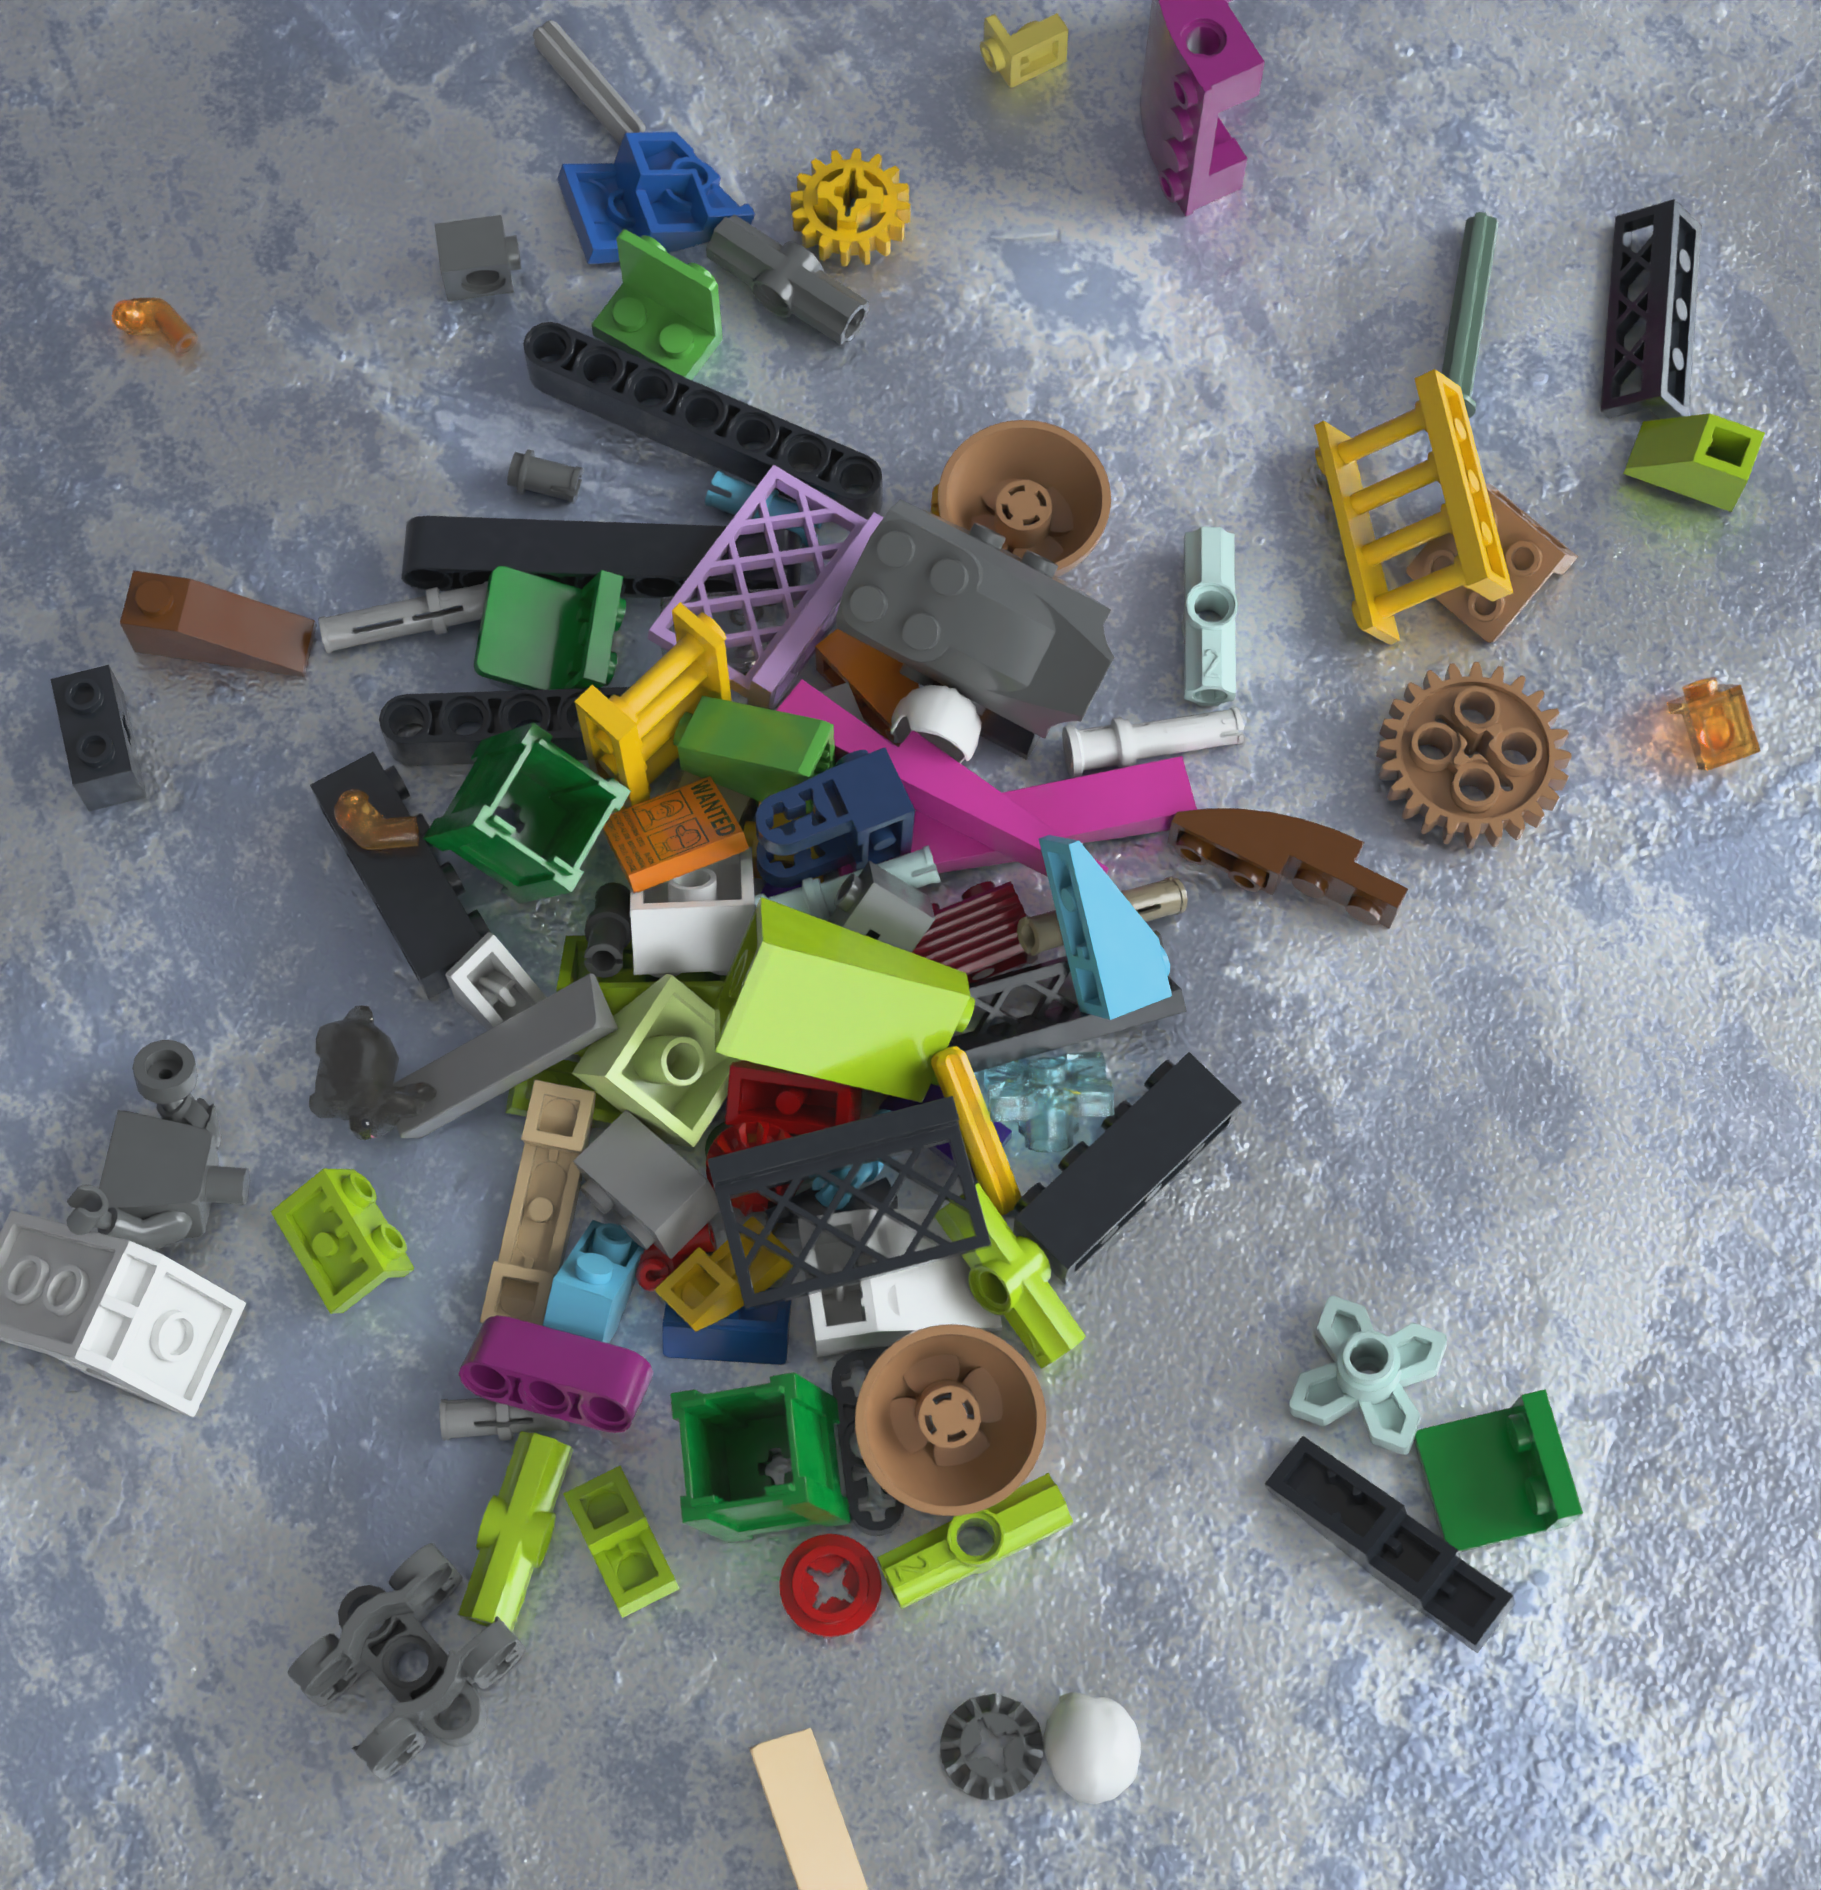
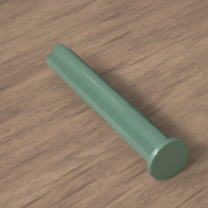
[1441,212,1499,418]

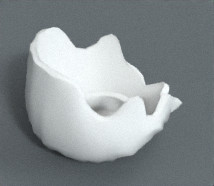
[890,685,982,763]
[1043,1692,1141,1804]

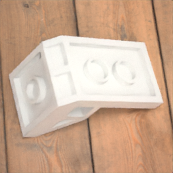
[0,1210,246,1417]

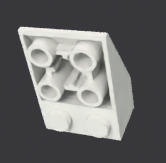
[798,1209,1002,1357]

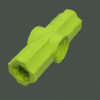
[935,1183,1086,1369]
[458,1431,573,1632]
[877,1473,1073,1610]

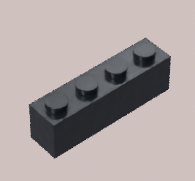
[310,752,491,999]
[1013,1052,1242,1284]

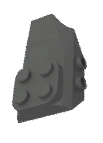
[836,499,1114,739]

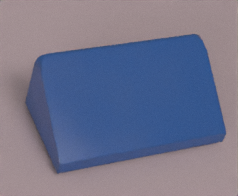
[662,1287,792,1365]

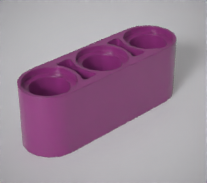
[459,1315,654,1433]

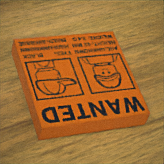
[602,776,749,893]

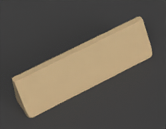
[749,1728,868,1890]

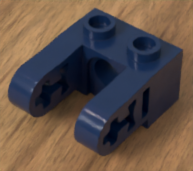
[756,747,915,888]

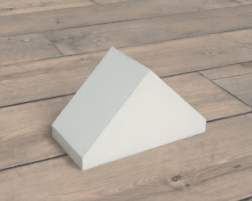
[445,932,547,1030]

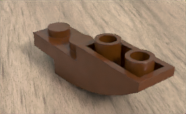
[1167,808,1408,929]

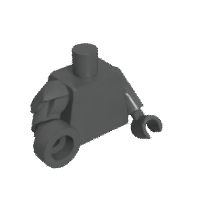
[66,1040,250,1251]

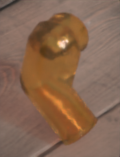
[111,298,198,354]
[334,789,419,850]

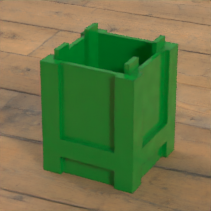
[423,722,631,904]
[670,1372,851,1543]

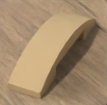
[480,1080,596,1326]

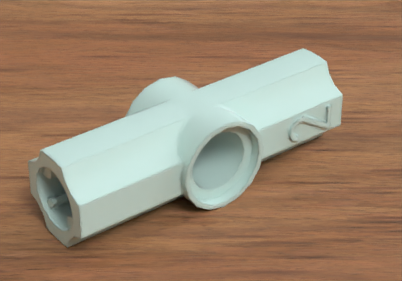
[1181,527,1238,706]

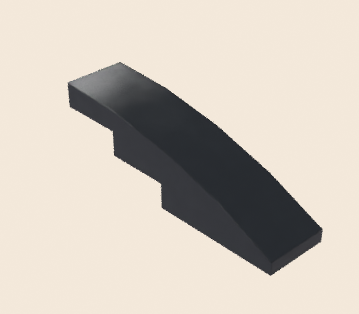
[1265,1436,1515,1654]

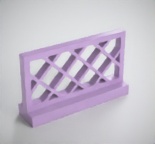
[648,465,883,710]

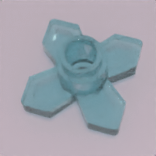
[983,1052,1114,1153]

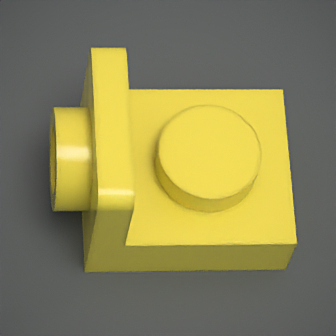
[980,13,1068,89]

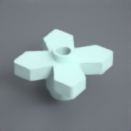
[1289,1296,1447,1455]

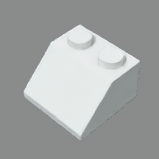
[630,847,755,978]

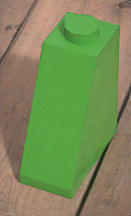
[673,695,836,818]

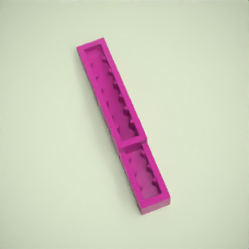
[776,679,1109,877]
[837,756,1197,877]

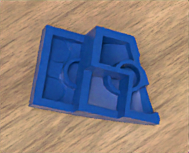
[557,132,755,264]

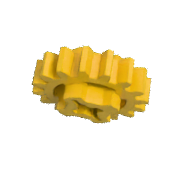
[790,148,911,267]

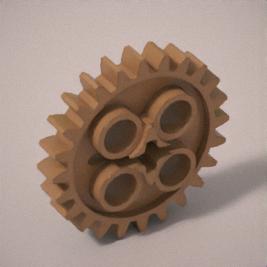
[1376,662,1571,849]

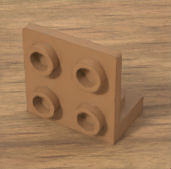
[1406,483,1578,643]

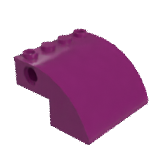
[1140,0,1265,217]

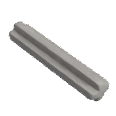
[533,20,646,145]

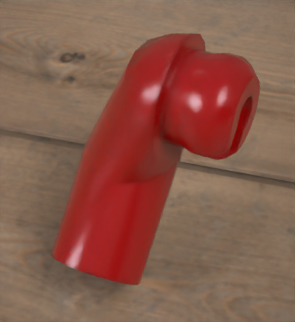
[635,1222,717,1292]

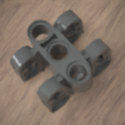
[288,1543,526,1779]

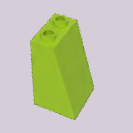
[715,897,975,1103]

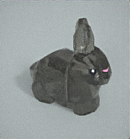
[309,1005,437,1140]

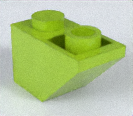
[1623,413,1765,512]

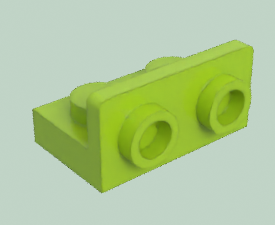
[270,1169,414,1314]

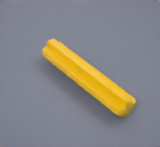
[931,1046,1022,1216]

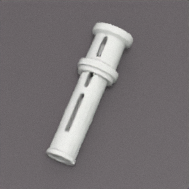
[1062,707,1244,778]

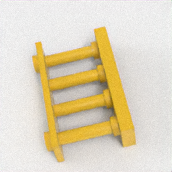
[1314,369,1513,645]
[575,602,732,813]

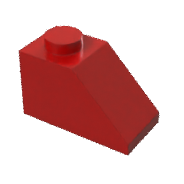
[726,1061,863,1135]

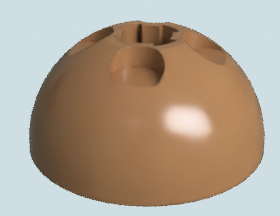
[938,420,1111,577]
[855,1324,1046,1516]

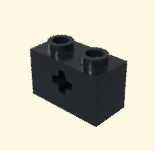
[50,665,147,811]

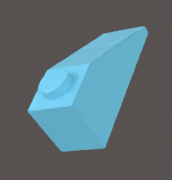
[1039,835,1172,1020]

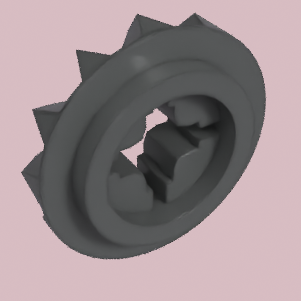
[940,1693,1044,1801]

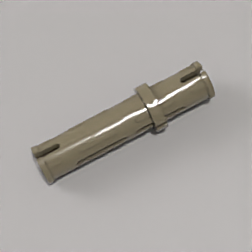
[1017,876,1188,956]

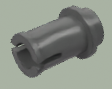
[507,449,583,503]

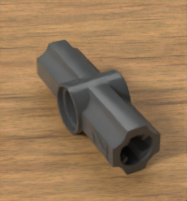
[706,214,869,345]

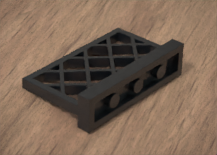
[707,1096,991,1311]

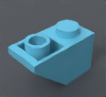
[543,1220,645,1344]

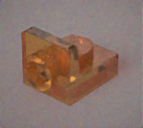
[1666,677,1761,771]

